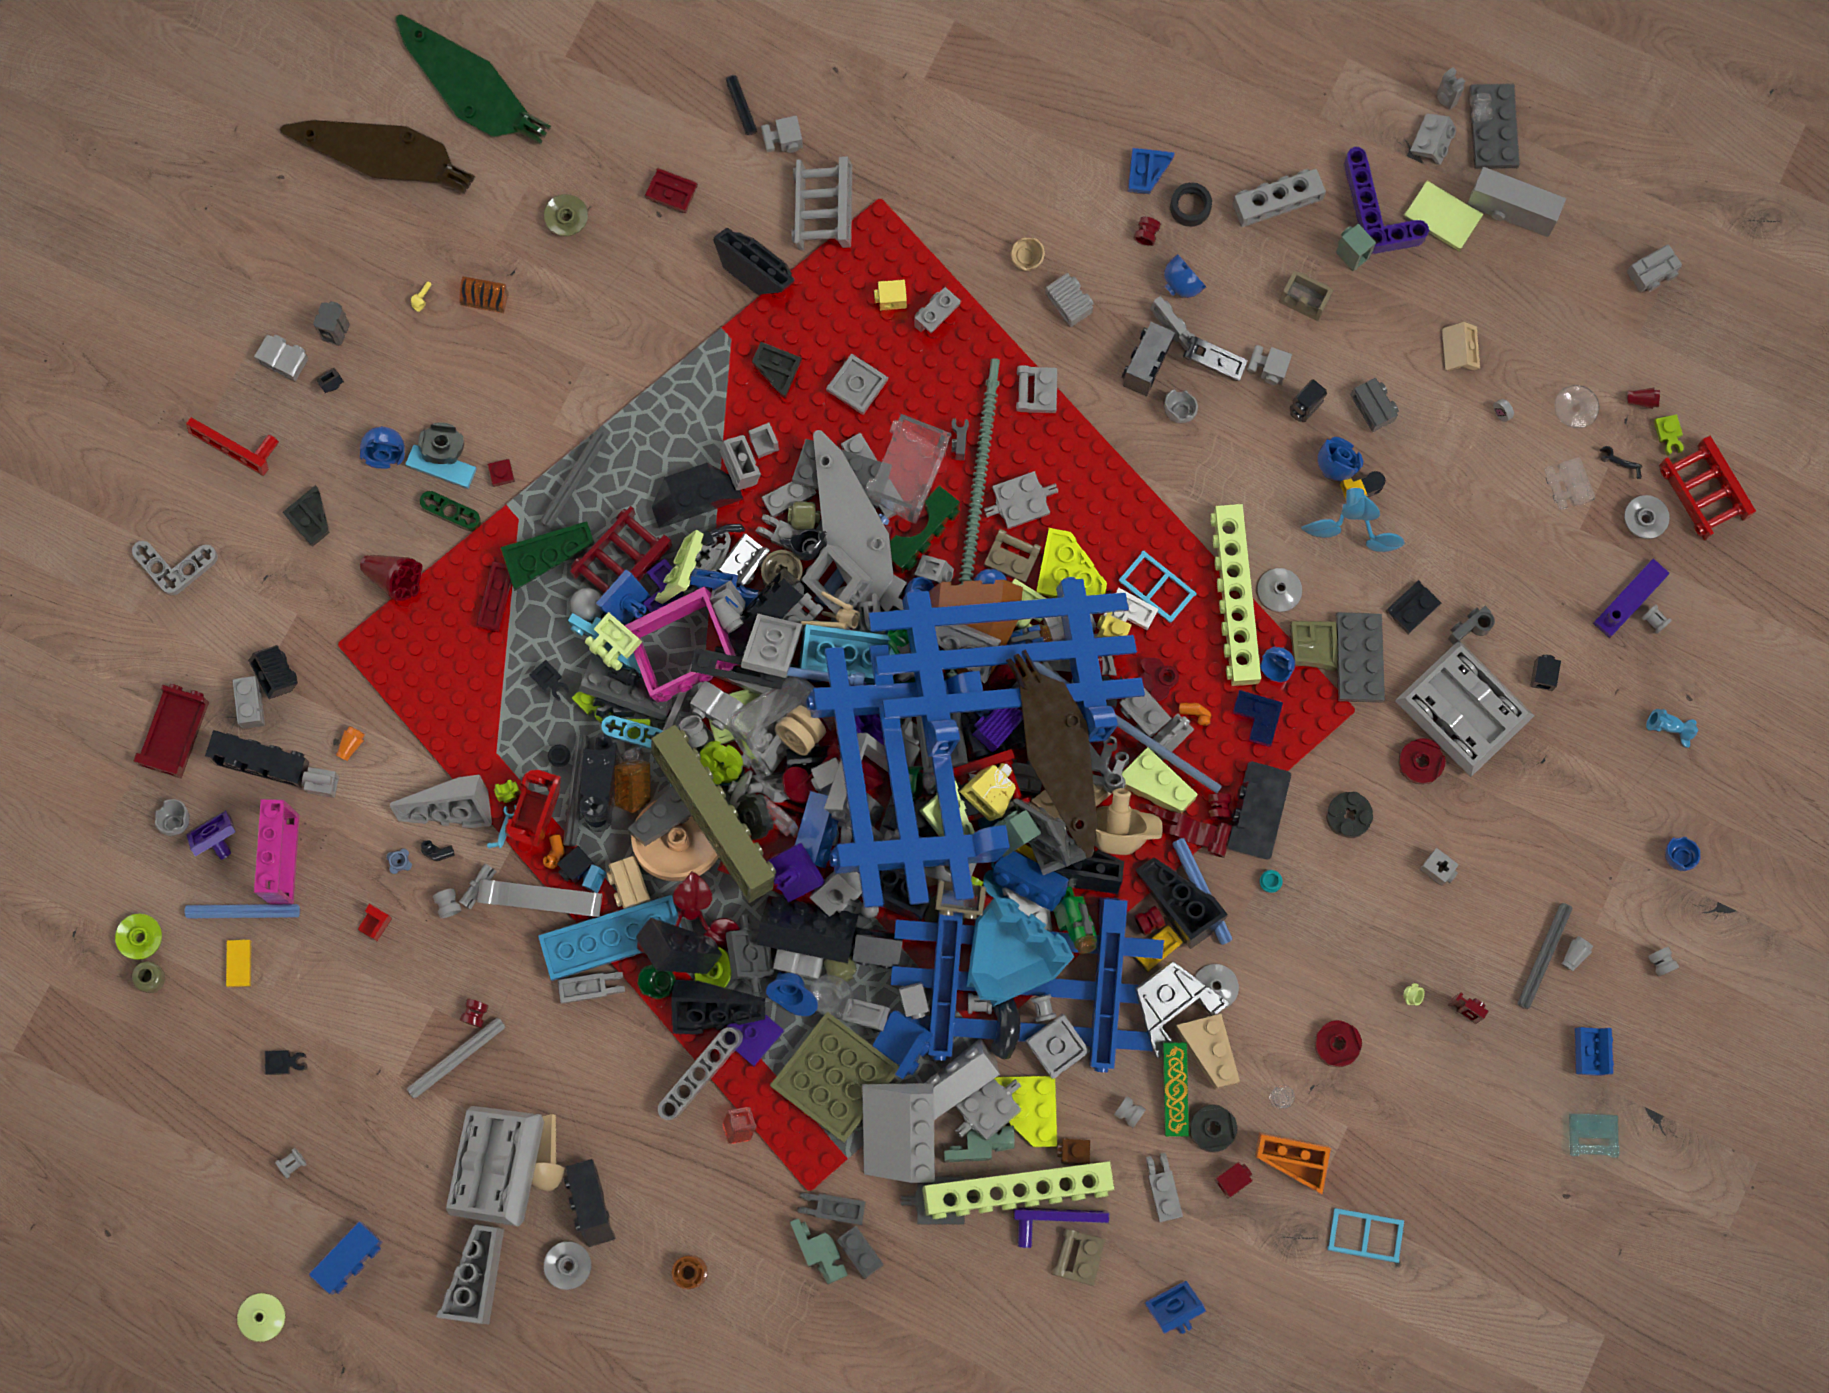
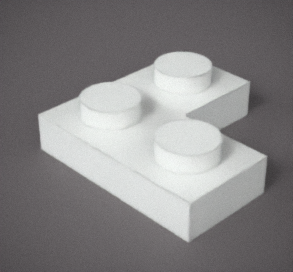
[1097,588,1159,630]

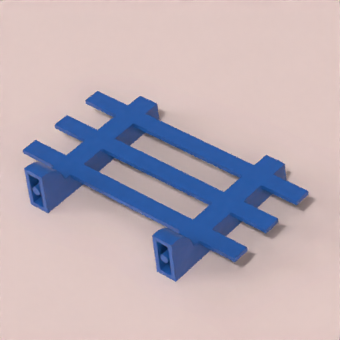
[868,577,1145,757]
[806,645,1010,908]
[888,889,1164,1072]

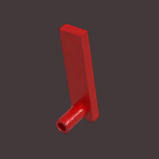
[186,417,279,476]

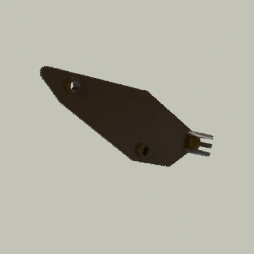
[280,120,475,195]
[1006,649,1098,858]

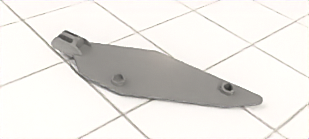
[813,430,894,631]

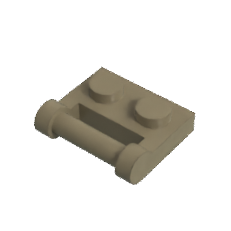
[984,529,1041,584]
[1052,1228,1105,1286]

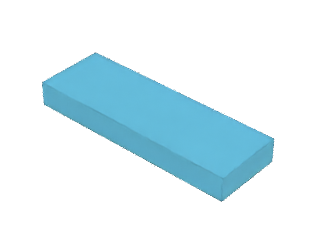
[405,445,477,489]

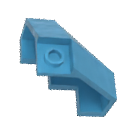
[967,897,1074,1006]

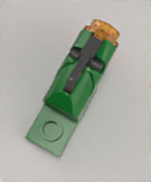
[1053,886,1097,954]

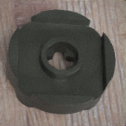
[418,423,464,464]
[1327,792,1373,838]
[736,793,774,840]
[1190,1105,1237,1152]

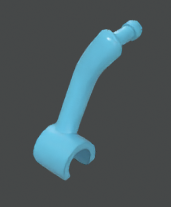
[487,804,516,849]

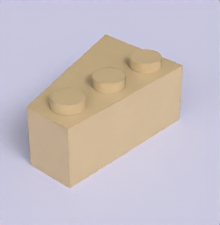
[1174,1014,1240,1090]

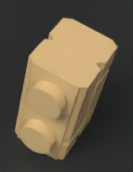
[606,856,651,909]

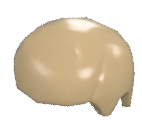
[1011,238,1045,271]

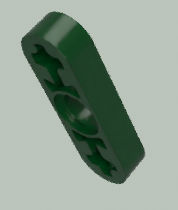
[420,491,481,531]

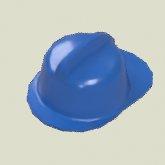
[766,971,818,1016]

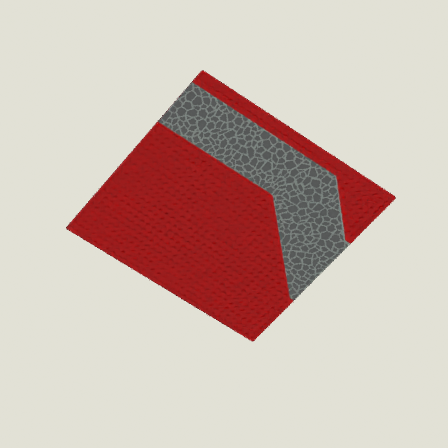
[338,198,1355,1191]

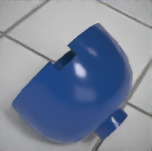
[1164,254,1206,298]
[360,426,405,469]
[1317,437,1364,481]

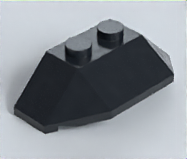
[713,228,795,295]
[651,463,743,529]

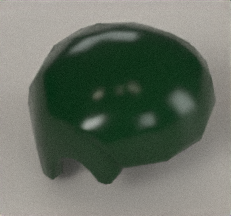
[908,766,925,801]
[637,964,676,999]

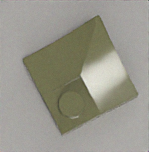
[1290,621,1338,671]

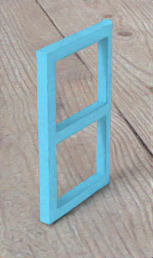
[1119,551,1197,623]
[1327,1208,1404,1263]

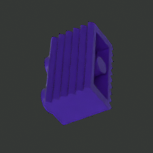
[972,708,1023,753]

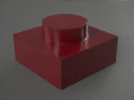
[488,459,515,487]

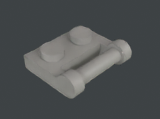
[1016,365,1057,413]

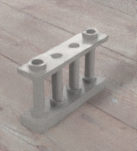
[792,156,852,250]

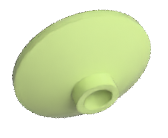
[237,1293,285,1342]

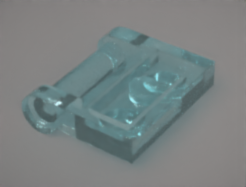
[1569,1114,1620,1158]

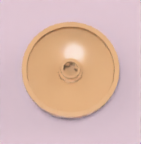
[631,799,719,881]

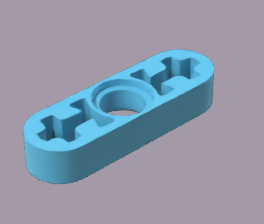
[601,716,663,749]

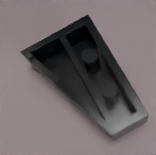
[636,917,722,974]
[563,1159,616,1247]

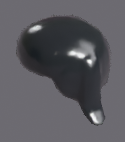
[779,529,827,561]

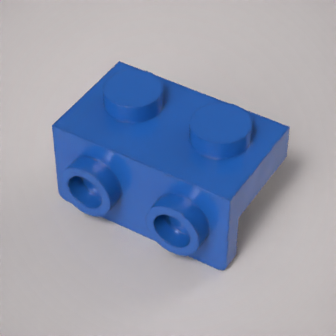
[1575,1027,1614,1076]

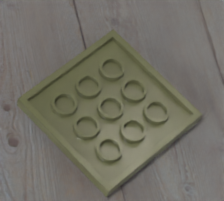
[770,1011,900,1143]

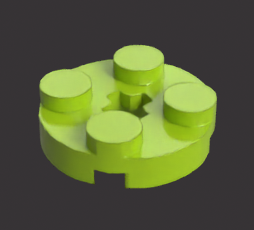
[699,741,743,785]

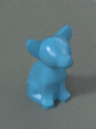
[1646,709,1698,748]

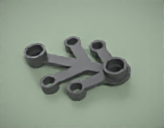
[1089,736,1129,794]

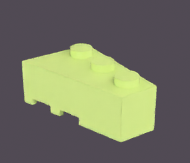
[1114,747,1198,814]

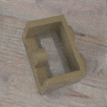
[1279,271,1334,321]
[935,880,986,919]

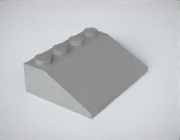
[863,1083,935,1183]

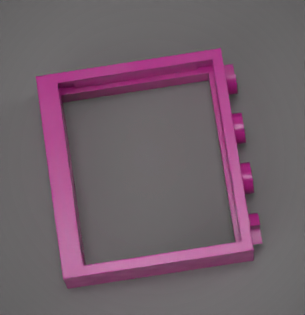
[625,587,737,703]
[254,799,300,904]

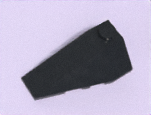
[1136,857,1228,949]
[672,980,766,1035]

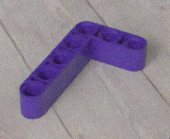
[1344,147,1429,254]

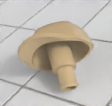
[1094,788,1162,855]

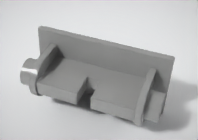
[1148,714,1194,761]

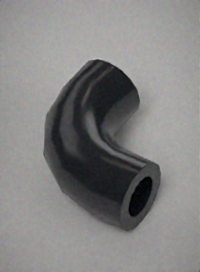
[990,998,1021,1059]

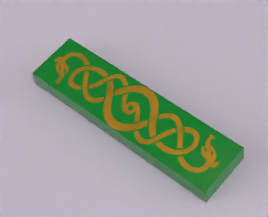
[1163,1042,1189,1137]

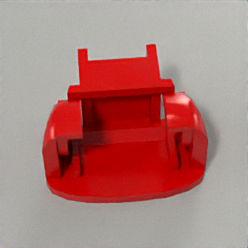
[505,769,561,846]

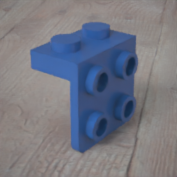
[873,1010,934,1079]

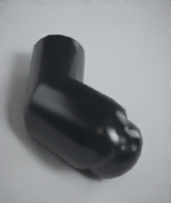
[421,840,455,862]

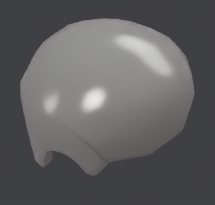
[1164,389,1198,423]
[570,588,603,622]
[155,799,190,837]

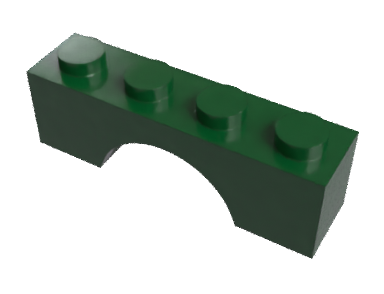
[890,485,960,574]

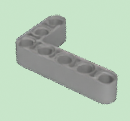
[477,879,602,917]

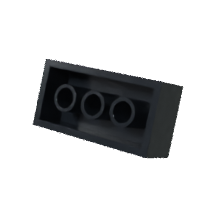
[757,895,859,964]

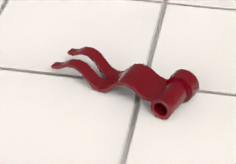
[1145,804,1232,858]

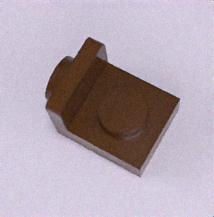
[1057,1138,1090,1164]

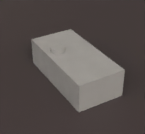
[1467,167,1566,237]

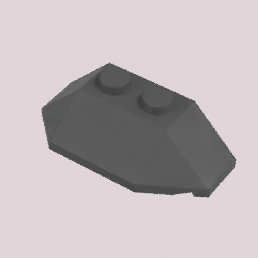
[998,798,1070,867]

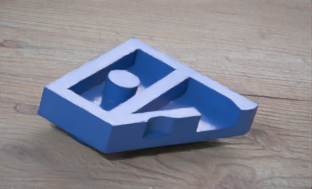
[1128,148,1174,194]

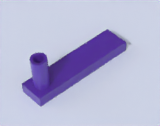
[1593,559,1670,638]
[1014,1207,1109,1248]

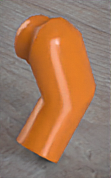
[1179,703,1212,726]
[543,835,565,869]

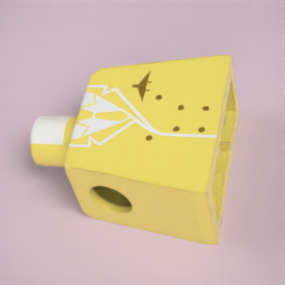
[960,763,1016,821]

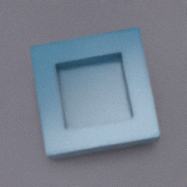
[582,864,607,893]

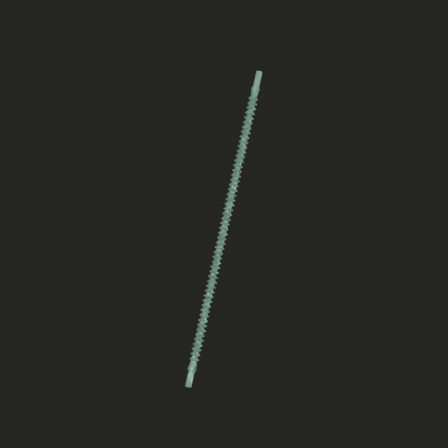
[946,359,1000,677]

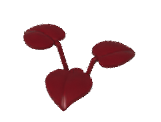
[782,717,884,802]
[637,871,740,953]

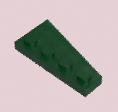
[501,521,594,591]

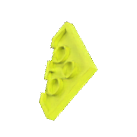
[1036,528,1107,598]
[994,1076,1057,1148]

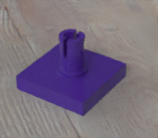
[186,811,236,859]
[766,842,825,902]

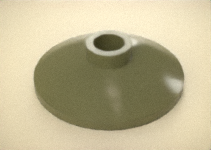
[544,194,588,236]

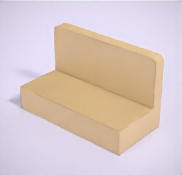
[1442,322,1480,371]

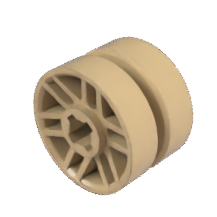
[775,705,826,755]

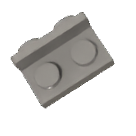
[1119,688,1172,737]

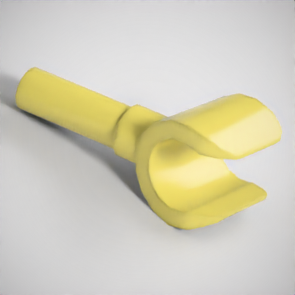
[411,281,432,312]

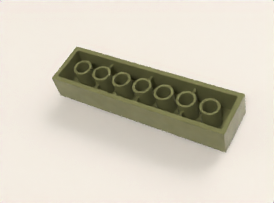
[651,724,776,903]

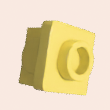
[1096,612,1131,638]

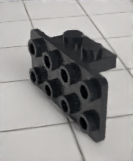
[1227,761,1291,860]

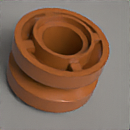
[672,1255,708,1289]

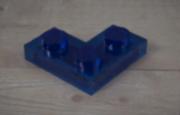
[1233,690,1283,747]

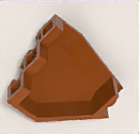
[929,580,1023,675]

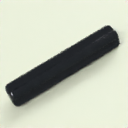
[726,75,757,136]

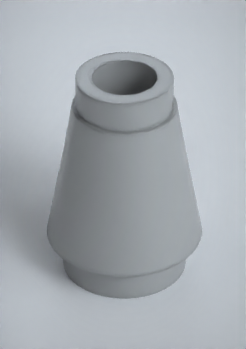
[712,598,743,633]
[1562,936,1594,971]

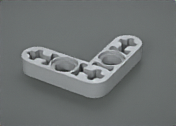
[132,541,218,596]

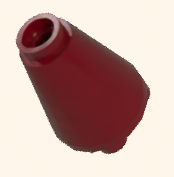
[360,555,423,601]

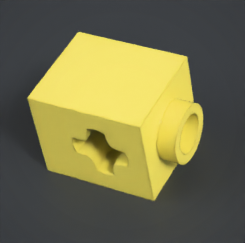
[874,280,907,310]

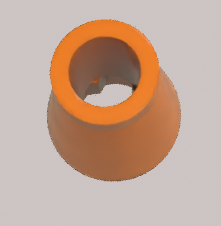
[336,726,365,761]

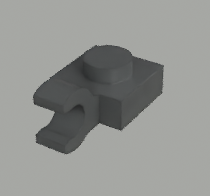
[952,419,969,460]

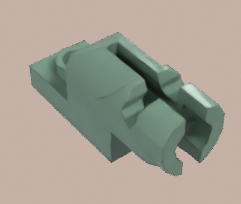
[944,1126,1015,1163]
[790,1218,848,1285]

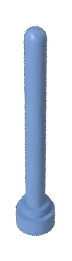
[787,667,865,686]

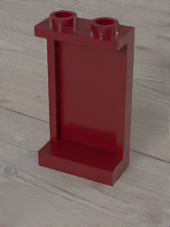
[133,683,209,779]

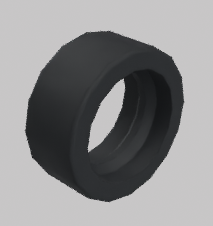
[1170,182,1212,227]

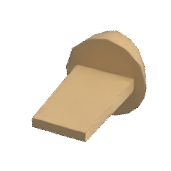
[531,1114,564,1191]

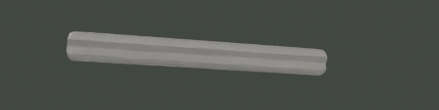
[407,1018,505,1098]

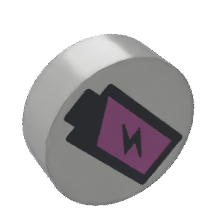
[1493,399,1514,422]

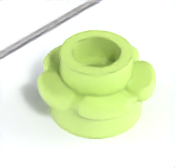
[1404,983,1425,1006]

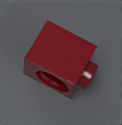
[1214,1162,1253,1199]

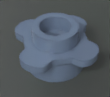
[387,849,412,874]

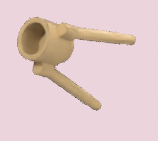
[800,591,860,629]

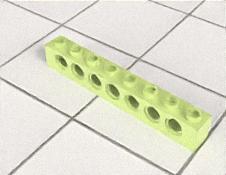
[1210,504,1261,686]
[922,1162,1114,1219]

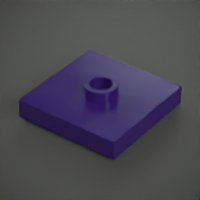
[725,1015,784,1066]

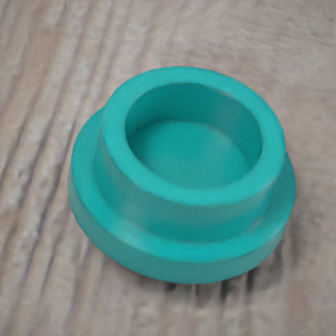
[1259,870,1283,893]

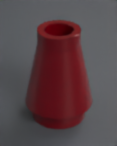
[1627,387,1660,409]

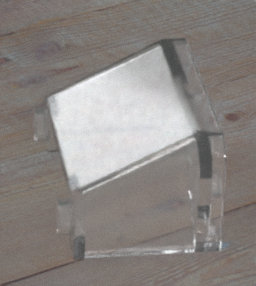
[865,414,951,524]

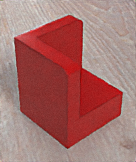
[358,903,392,942]

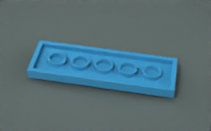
[538,895,682,981]

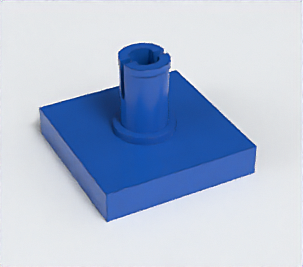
[596,570,651,626]
[1145,1281,1206,1334]

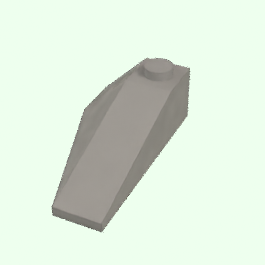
[390,775,492,828]

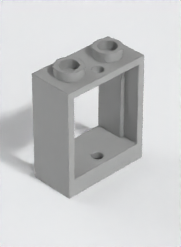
[802,545,873,615]

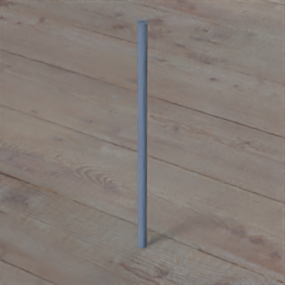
[1026,662,1222,793]

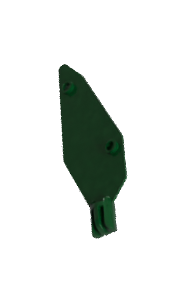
[395,14,551,144]

